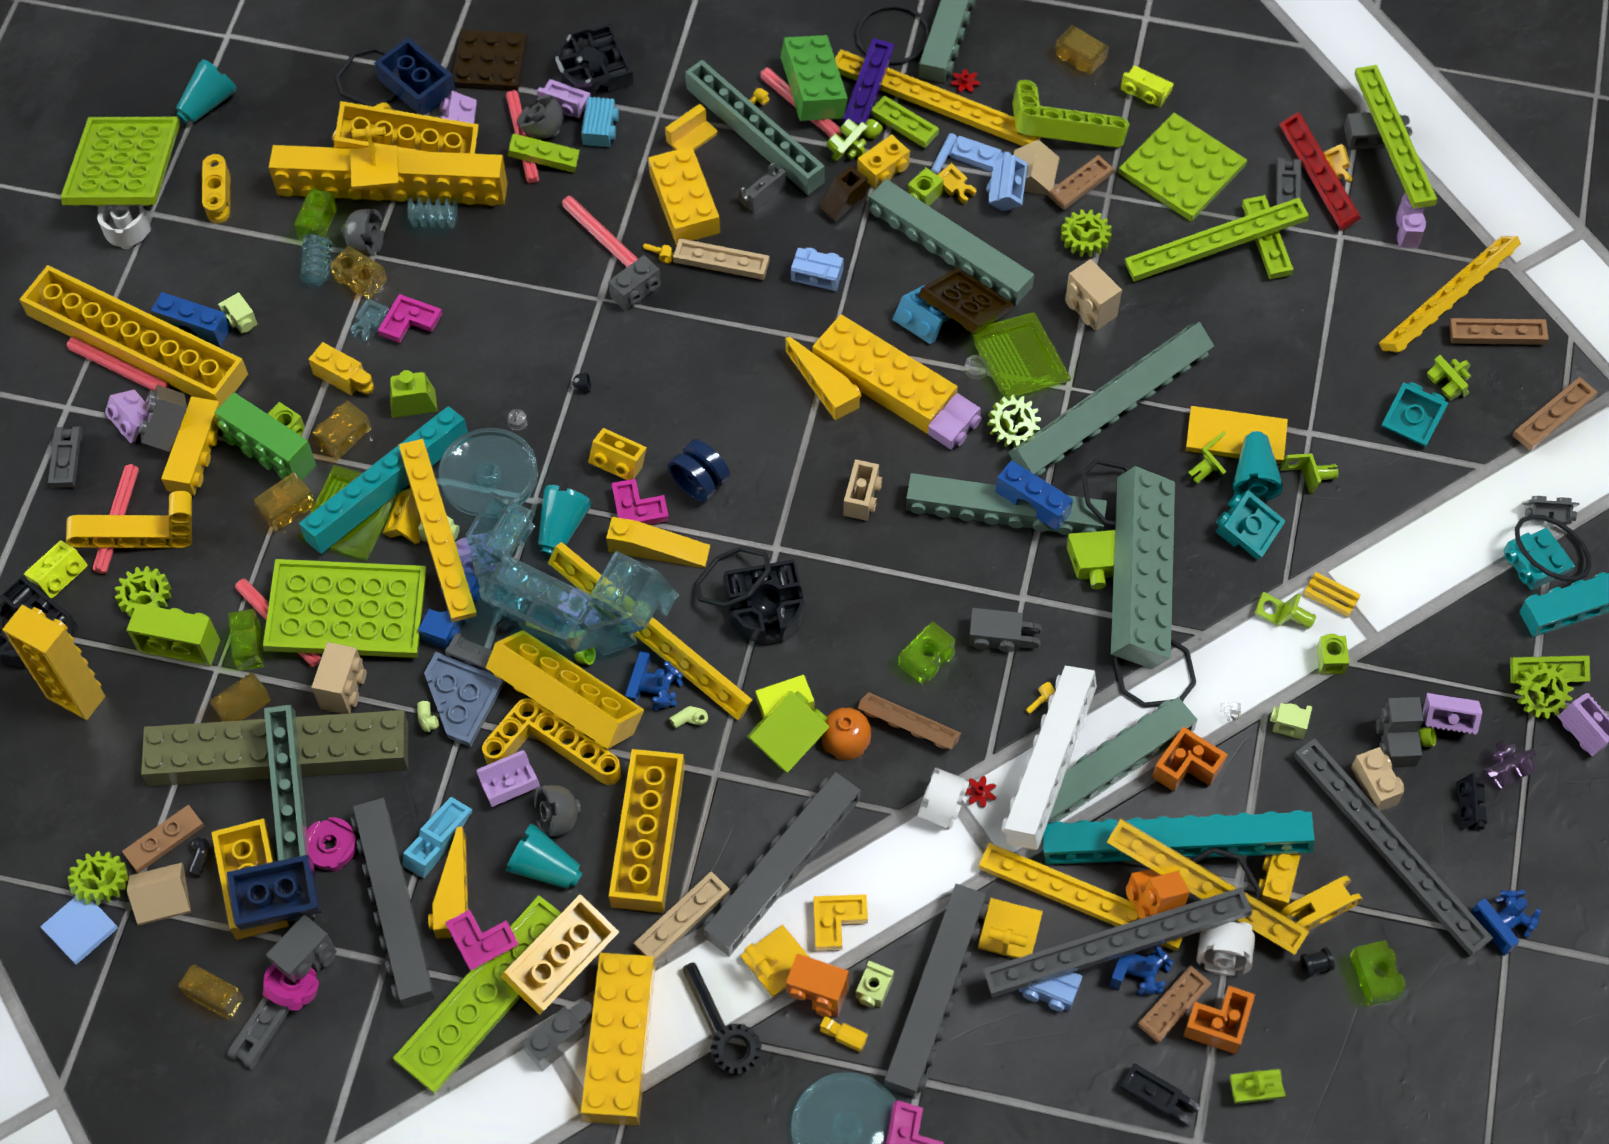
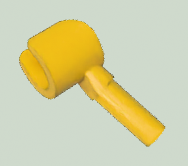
[749,88,770,105]
[643,243,673,264]
[1026,682,1055,714]

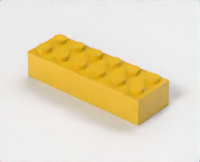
[334,101,479,154]
[812,314,958,434]
[2,605,105,720]
[485,630,644,749]
[609,749,685,913]
[581,953,656,1126]

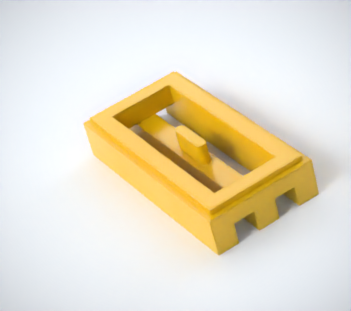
[1303,572,1361,617]

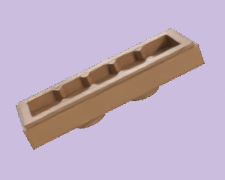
[1048,155,1114,210]
[122,805,205,873]
[1138,966,1212,1044]

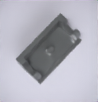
[737,163,786,213]
[445,633,493,674]

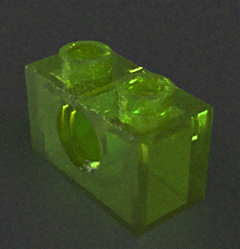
[294,188,337,246]
[228,609,264,671]
[898,621,956,684]
[1350,940,1406,1006]

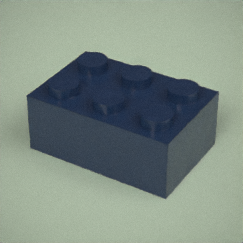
[374,38,456,115]
[226,855,322,930]

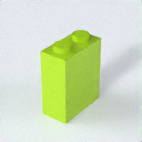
[746,691,830,773]

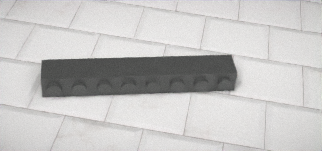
[703,772,861,957]
[351,798,435,1008]
[884,884,989,1099]

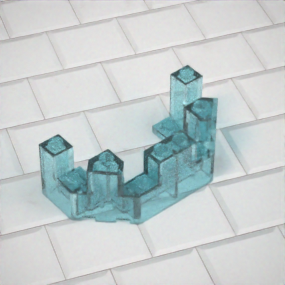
[466,491,679,656]

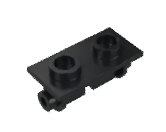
[1457,772,1487,830]

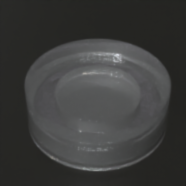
[965,355,989,380]

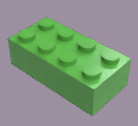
[781,35,848,121]
[214,392,316,486]

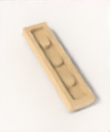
[673,238,770,280]
[634,872,730,962]

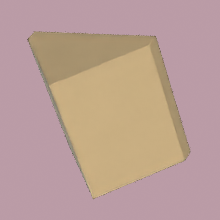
[1014,140,1059,196]
[127,863,191,926]

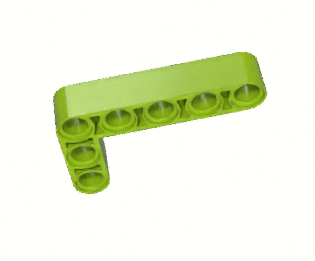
[1012,80,1130,147]

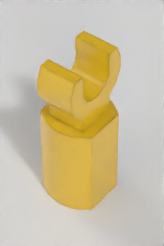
[820,1017,868,1053]

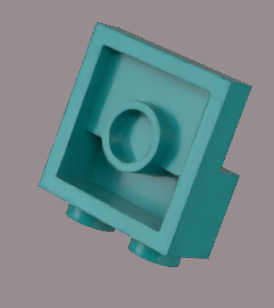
[1381,382,1448,447]
[1215,490,1286,560]
[1503,527,1575,590]

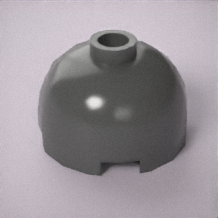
[517,95,563,139]
[341,209,384,256]
[534,784,581,837]

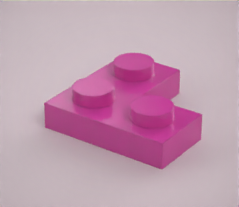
[378,294,442,343]
[612,479,669,525]
[445,909,519,971]
[886,1100,944,1144]

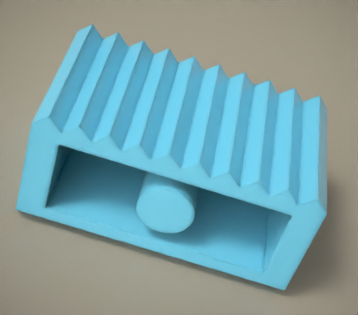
[581,97,619,147]

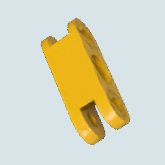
[202,154,230,224]
[1280,876,1363,931]

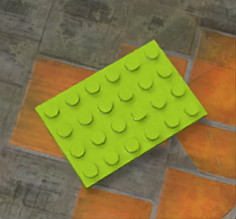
[60,117,180,206]
[263,559,427,658]

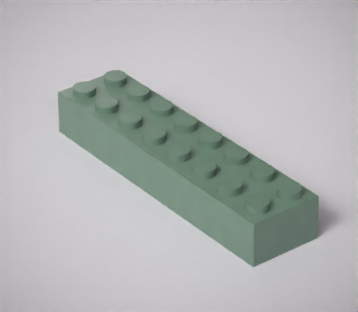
[1111,466,1175,669]

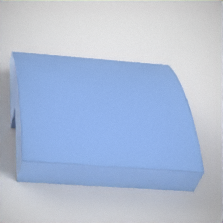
[41,896,118,965]

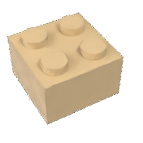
[1065,259,1122,331]
[311,642,367,714]

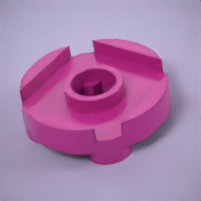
[307,817,357,872]
[263,965,319,1011]

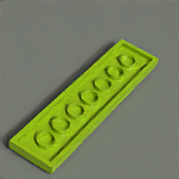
[393,895,561,1094]

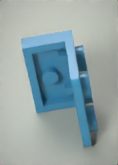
[893,285,950,344]

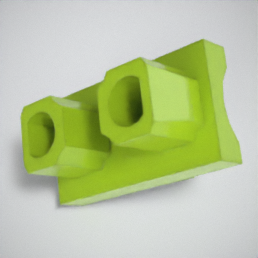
[826,119,867,162]
[1427,355,1471,401]
[1230,1069,1286,1104]

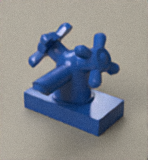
[625,651,683,711]
[1471,889,1541,956]
[1109,945,1173,996]

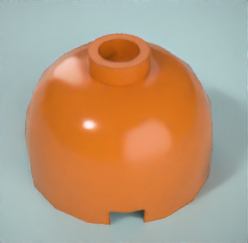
[820,708,871,760]

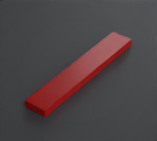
[1279,112,1362,231]

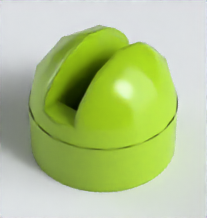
[863,119,883,139]
[574,644,596,665]
[1418,726,1436,747]

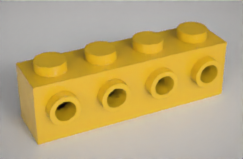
[161,397,221,496]

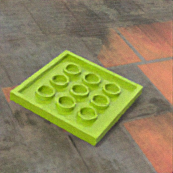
[1118,113,1247,222]

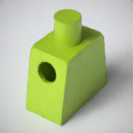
[390,370,438,418]
[1067,530,1115,590]

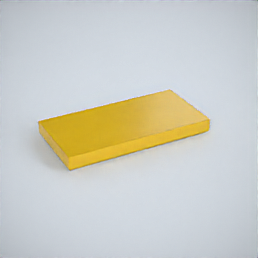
[1185,406,1288,464]

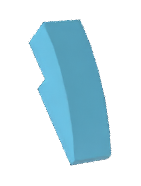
[402,797,472,879]

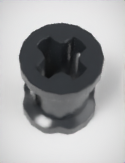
[1300,947,1335,978]

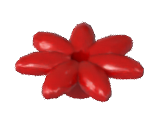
[951,69,980,93]
[965,776,996,808]

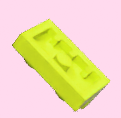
[1121,66,1174,107]
[24,540,87,598]

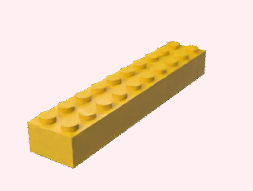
[269,145,507,206]
[19,265,248,405]

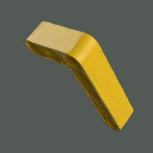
[66,491,192,548]
[482,699,621,785]

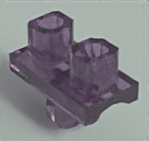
[1483,741,1536,788]

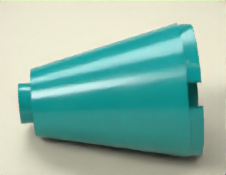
[176,59,237,123]
[1233,431,1283,501]
[538,485,592,556]
[505,823,583,889]

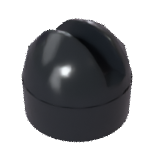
[573,372,591,392]

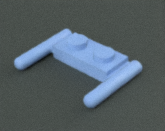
[931,133,1011,193]

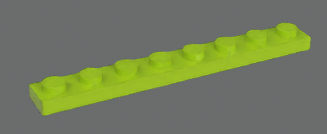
[1354,65,1437,209]
[1125,198,1309,282]

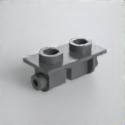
[1523,496,1580,523]

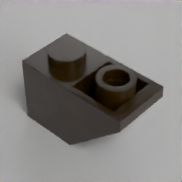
[819,165,867,222]

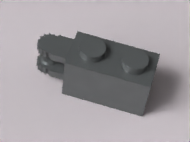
[1344,113,1412,150]
[968,608,1042,652]
[522,1000,593,1072]

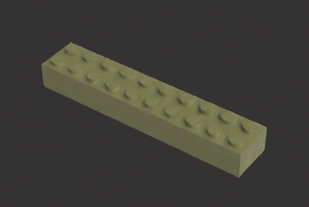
[141,710,408,787]

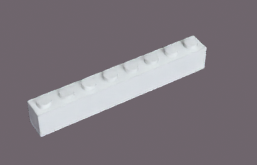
[1002,665,1097,850]

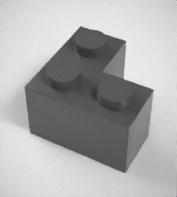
[138,384,187,452]
[1376,697,1424,767]
[266,914,337,983]

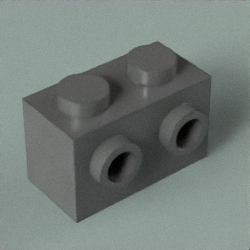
[608,255,661,312]

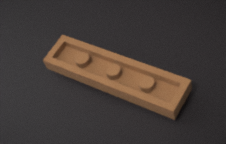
[1449,318,1549,345]
[1512,377,1598,451]
[858,692,961,750]

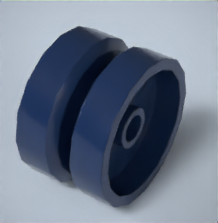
[668,439,730,502]

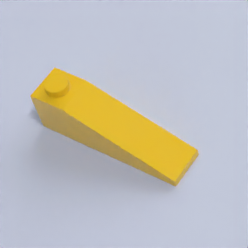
[785,336,861,420]
[606,517,710,569]
[428,827,468,939]

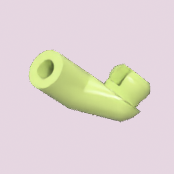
[417,701,439,732]
[669,706,708,729]

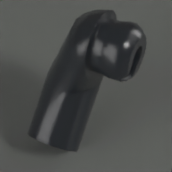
[188,837,210,876]

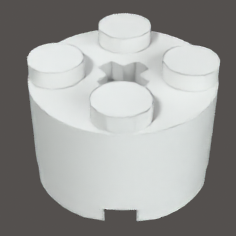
[97,205,151,250]
[917,768,969,828]
[1197,922,1255,976]

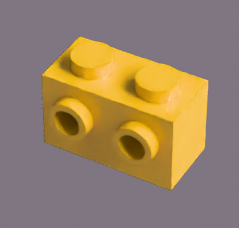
[857,135,910,189]
[588,428,647,480]
[1258,854,1301,913]

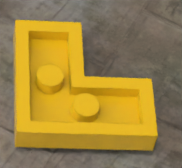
[813,894,868,951]

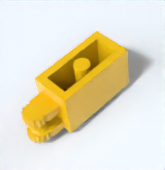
[308,342,375,396]

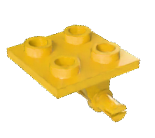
[350,126,399,190]
[978,898,1043,959]
[740,924,809,998]

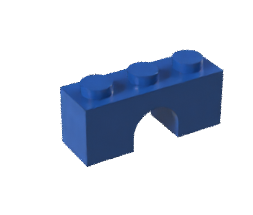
[151,292,231,347]
[996,460,1073,531]
[418,572,482,650]

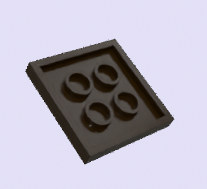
[453,30,527,91]
[918,267,1014,333]

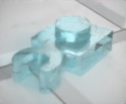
[351,299,389,341]

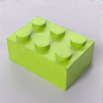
[127,603,220,667]

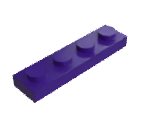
[843,38,895,126]

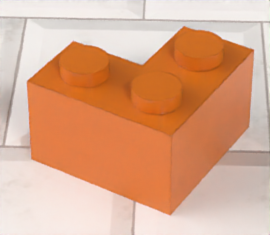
[1152,727,1228,792]
[1126,869,1190,919]
[786,953,849,1018]
[1183,986,1255,1054]

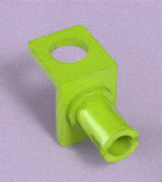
[1188,431,1226,484]
[1279,453,1339,494]
[1255,592,1316,629]

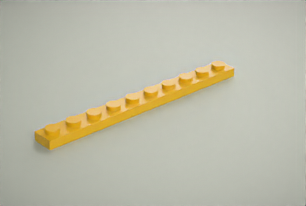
[835,49,1041,146]
[548,542,753,720]

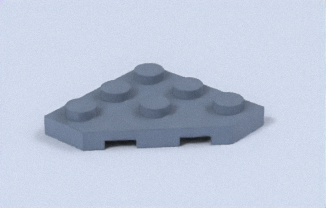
[424,652,505,747]

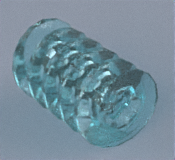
[407,198,458,228]
[300,234,332,287]

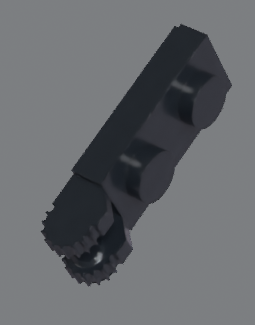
[1119,1063,1200,1127]

